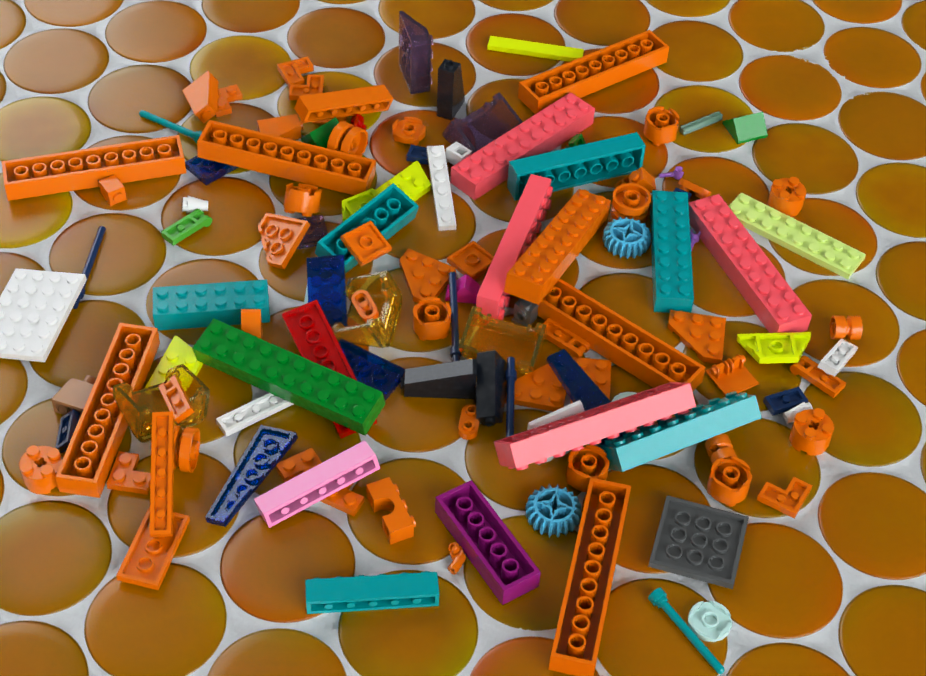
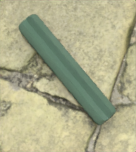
[679,111,723,135]

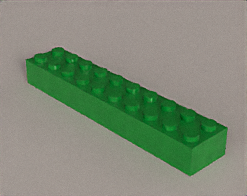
[192,318,385,436]

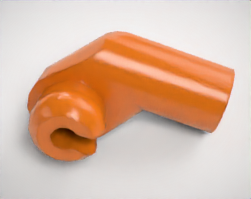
[448,542,466,574]

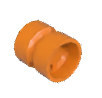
[830,315,863,340]
[704,434,738,465]

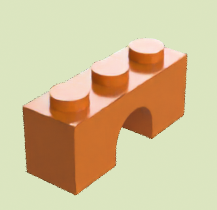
[366,477,416,545]

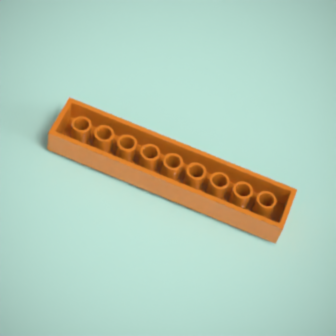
[518,30,669,114]
[197,120,376,195]
[1,135,186,201]
[504,189,611,305]
[537,278,706,392]
[55,323,160,498]
[548,477,631,676]

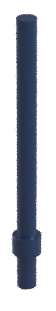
[73,226,106,309]
[449,272,462,362]
[505,357,517,437]

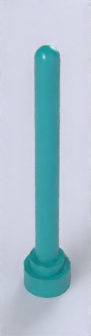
[139,110,203,144]
[648,588,725,674]

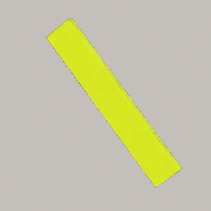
[487,36,584,62]

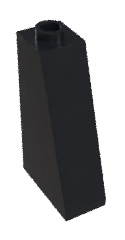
[437,59,465,120]
[476,350,507,427]
[400,359,477,399]

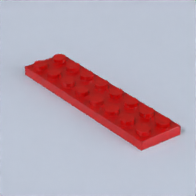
[282,299,377,439]

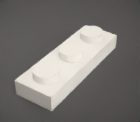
[818,338,858,377]

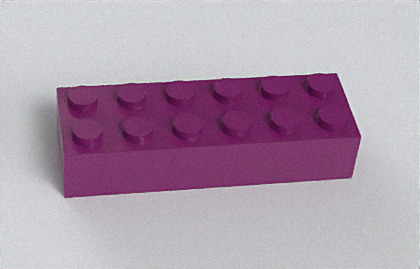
[435,480,541,605]

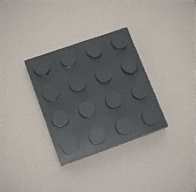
[648,496,749,589]

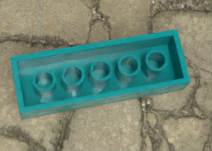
[315,183,419,277]
[153,279,270,331]

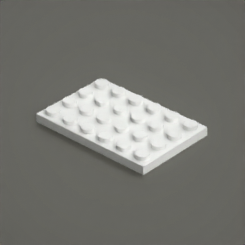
[0,268,87,362]

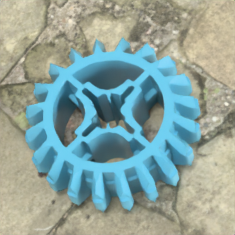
[602,217,651,259]
[525,484,582,538]

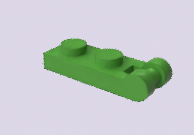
[161,209,212,246]

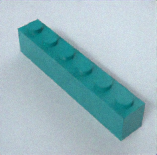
[305,571,439,614]

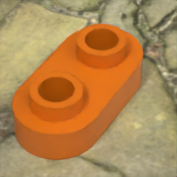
[678,178,712,199]
[351,290,379,323]
[458,404,480,440]

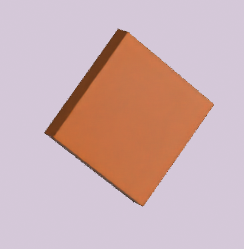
[340,221,392,266]
[447,241,494,280]

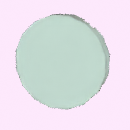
[688,600,732,642]

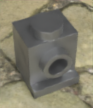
[511,298,538,330]

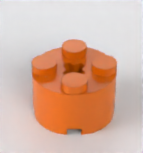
[643,106,679,146]
[767,177,806,217]
[284,183,322,217]
[413,297,451,341]
[789,408,834,456]
[19,445,62,494]
[566,445,610,493]
[707,457,752,507]

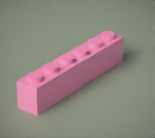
[254,440,380,528]

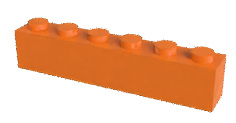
[294,85,394,123]

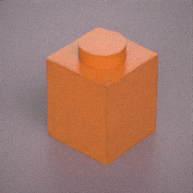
[99,174,127,206]

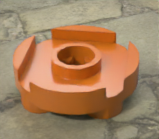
[392,117,426,145]

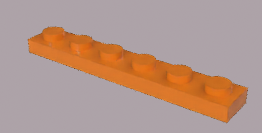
[150,411,175,537]

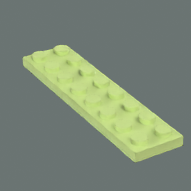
[729,193,866,279]

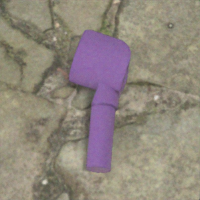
[659,166,684,180]
[690,229,701,252]

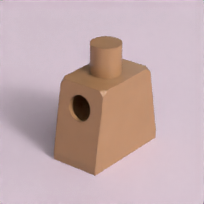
[51,375,96,419]

